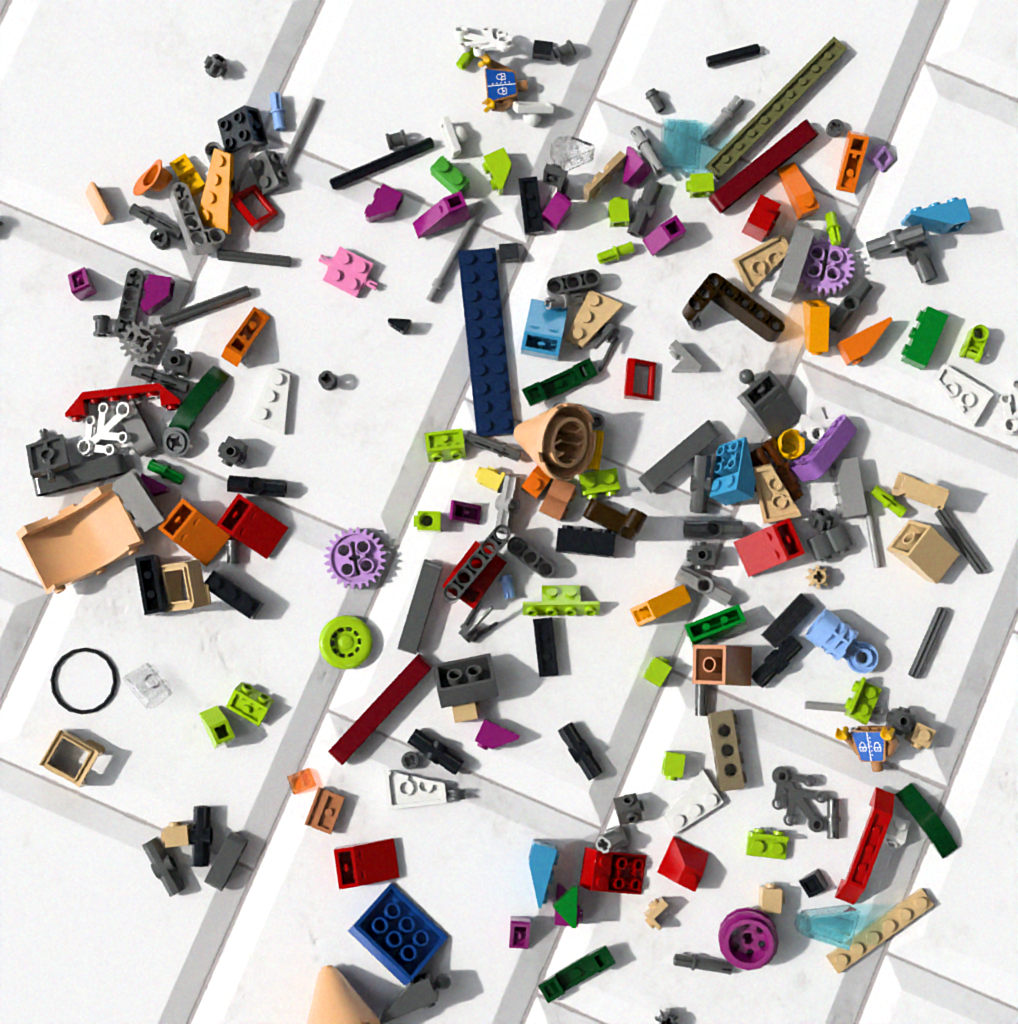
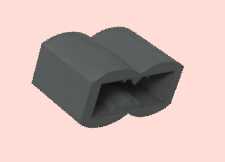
[806,524,853,562]

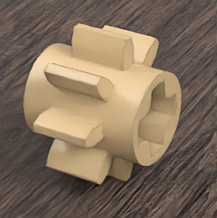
[805,565,830,590]

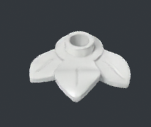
[799,406,836,444]

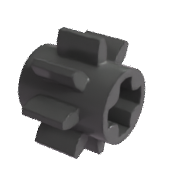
[204,54,228,78]
[808,508,834,532]
[654,1009,678,1024]

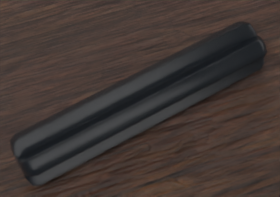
[706,44,760,68]

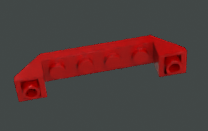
[65,383,183,422]
[835,787,895,905]

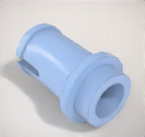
[499,574,516,599]

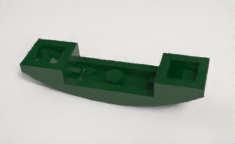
[522,358,598,407]
[168,366,229,434]
[895,783,958,859]
[538,945,616,1003]

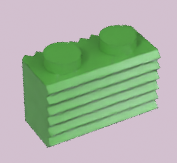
[430,156,470,195]

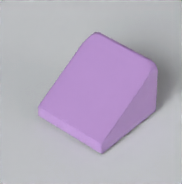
[866,145,895,172]

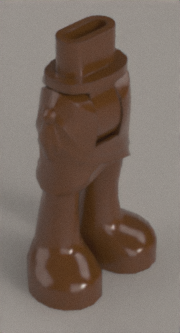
[750,436,804,502]

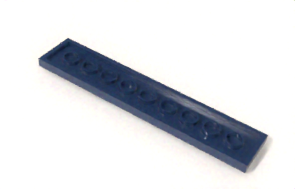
[458,248,514,437]

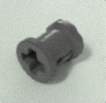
[552,40,577,64]
[385,129,408,150]
[150,229,171,250]
[93,315,111,337]
[318,370,337,391]

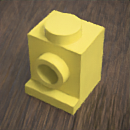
[475,466,506,493]

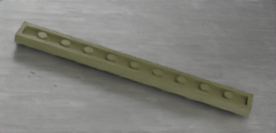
[705,37,847,180]

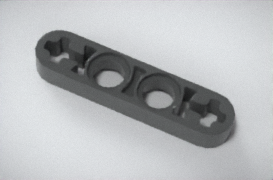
[115,268,146,341]

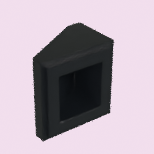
[532,40,553,61]
[499,243,519,263]
[387,318,412,335]
[799,869,828,898]

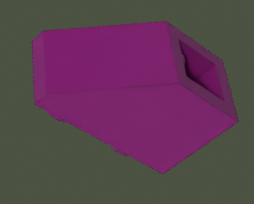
[364,184,404,223]
[542,191,572,230]
[642,215,686,256]
[141,274,175,316]

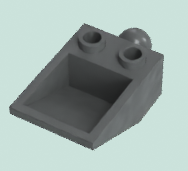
[736,369,802,438]
[380,970,451,1024]

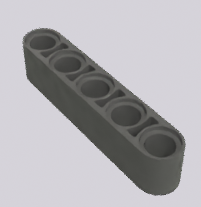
[638,420,721,493]
[32,454,127,497]
[443,524,511,604]
[397,559,443,655]

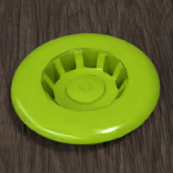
[319,615,373,670]

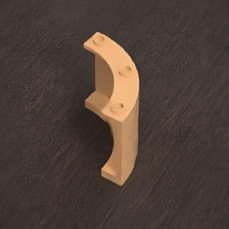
[16,483,145,595]

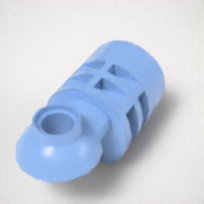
[805,608,878,674]

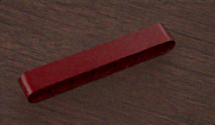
[708,119,819,214]
[328,653,433,765]

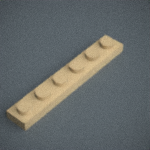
[826,888,934,974]

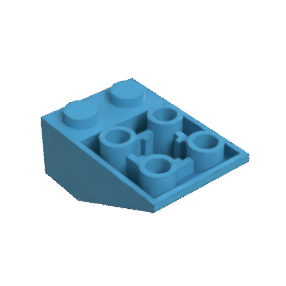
[901,197,972,235]
[521,298,568,361]
[710,437,756,506]
[528,839,560,908]

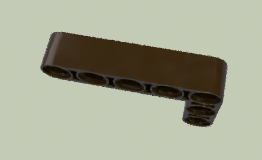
[682,273,785,342]
[583,499,648,541]

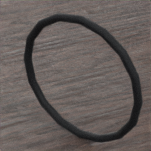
[50,648,117,714]

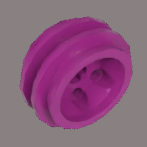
[718,907,779,970]

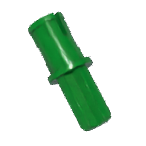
[147,459,185,485]

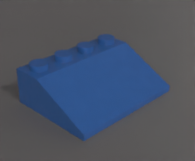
[348,883,448,986]

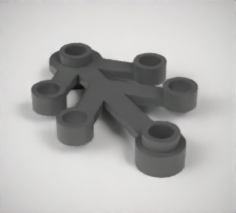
[771,766,827,832]

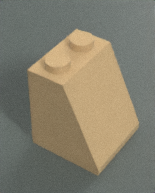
[887,520,960,584]

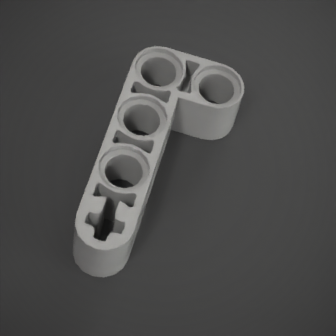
[170,182,226,255]
[771,223,815,303]

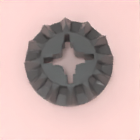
[161,427,192,458]

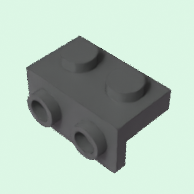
[249,150,290,195]
[543,163,570,194]

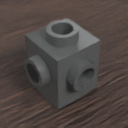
[162,349,193,378]
[218,436,248,467]
[686,542,715,570]
[885,706,916,736]
[613,793,645,826]

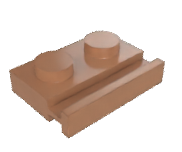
[304,787,345,835]

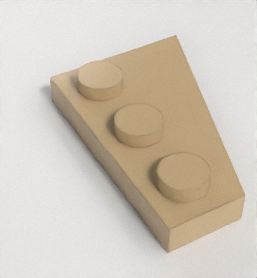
[582,151,626,202]
[732,233,789,294]
[565,289,624,349]
[753,464,802,524]

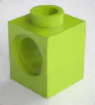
[685,173,714,198]
[608,197,630,227]
[414,511,442,532]
[642,656,672,687]
[661,751,686,781]

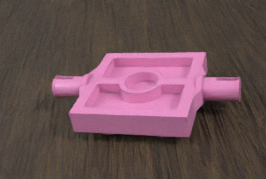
[319,247,379,298]

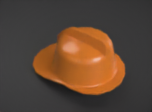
[133,159,173,196]

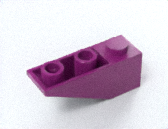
[412,191,471,239]

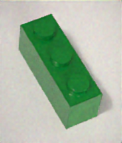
[901,306,949,370]
[684,604,747,649]

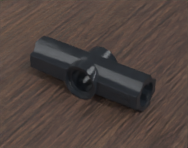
[227,475,287,498]
[751,635,803,688]
[558,722,603,781]
[407,728,465,775]
[190,805,213,867]

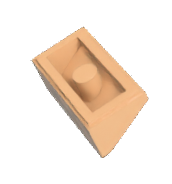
[86,181,114,225]

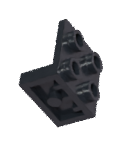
[217,105,268,154]

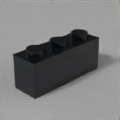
[555,525,616,558]
[135,554,169,616]
[204,570,264,620]

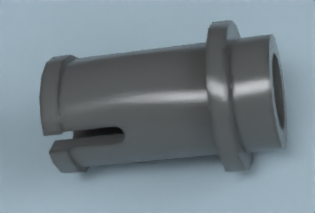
[645,88,666,114]
[225,540,241,563]

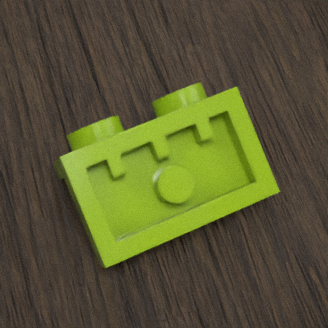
[425,428,466,462]
[578,468,621,500]
[844,677,882,725]
[226,682,274,726]
[746,828,790,860]

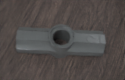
[627,180,663,238]
[866,224,927,258]
[906,225,938,283]
[829,278,873,333]
[690,454,712,514]
[683,520,743,539]
[142,836,186,897]

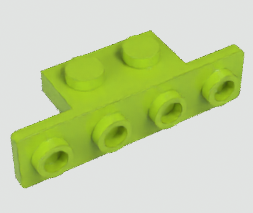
[523,585,600,616]

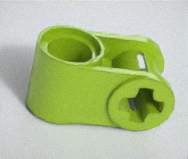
[959,324,989,363]

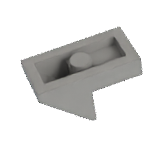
[668,340,703,373]

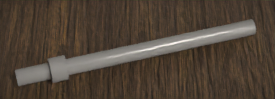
[426,201,485,302]

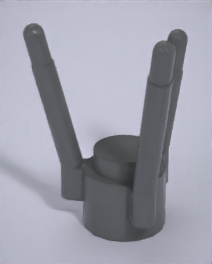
[578,323,620,372]
[458,601,498,643]

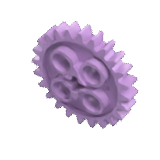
[798,235,855,296]
[324,527,387,590]

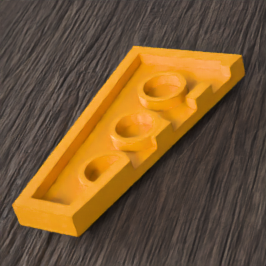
[198,148,234,234]

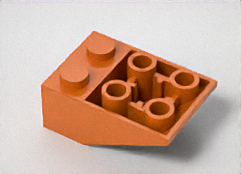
[158,498,231,566]

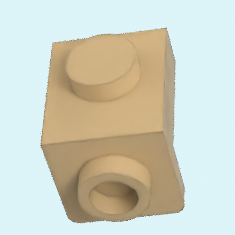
[644,897,668,930]

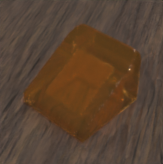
[287,768,316,795]

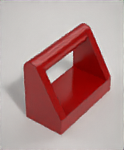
[231,184,279,232]
[624,358,657,401]

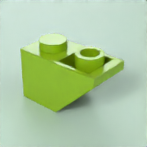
[482,147,512,195]
[199,706,235,749]

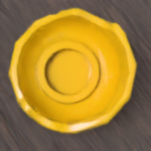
[777,429,805,460]

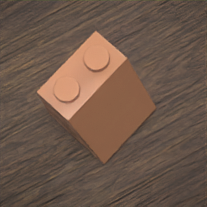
[692,645,752,686]

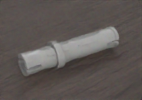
[699,95,744,146]
[630,126,666,176]

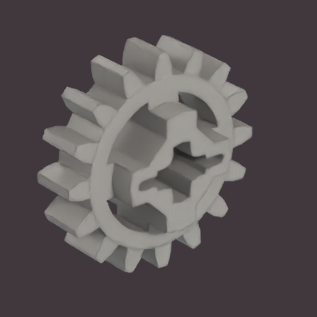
[119,321,162,363]

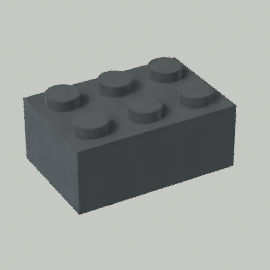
[433,653,499,708]

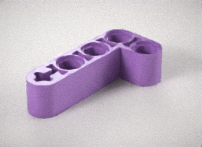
[790,414,858,482]

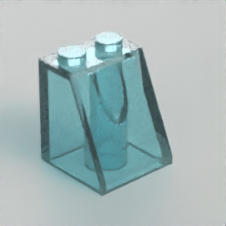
[660,118,703,172]
[795,905,860,950]

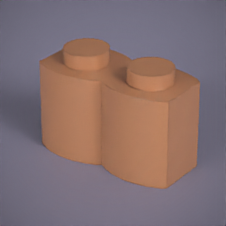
[538,479,577,521]

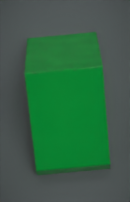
[552,885,578,928]

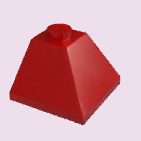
[657,836,709,892]

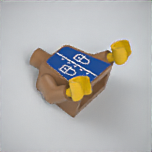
[478,53,528,113]
[835,726,899,772]

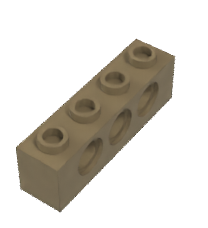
[707,710,747,792]

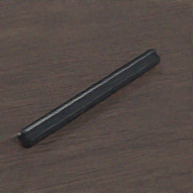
[329,137,434,189]

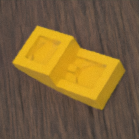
[169,153,205,197]

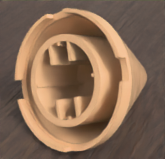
[514,402,597,481]
[307,965,381,1024]

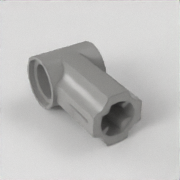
[595,825,629,854]

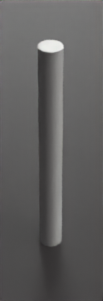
[282,97,319,167]
[864,491,881,568]
[804,701,883,715]

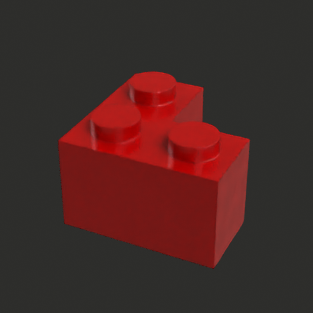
[741,195,781,242]

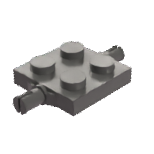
[26,428,71,484]

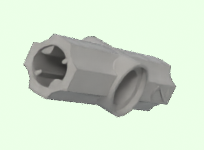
[495,475,521,534]
[674,565,733,607]

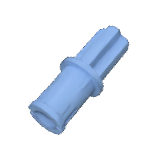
[270,92,286,131]

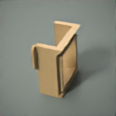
[890,472,951,510]
[160,559,211,612]
[39,729,105,788]

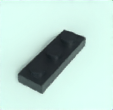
[518,176,544,235]
[761,593,815,648]
[533,617,559,677]

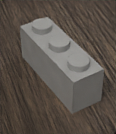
[829,457,868,519]
[112,468,167,532]

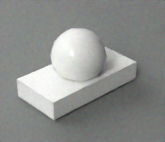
[512,101,554,126]
[439,116,468,159]

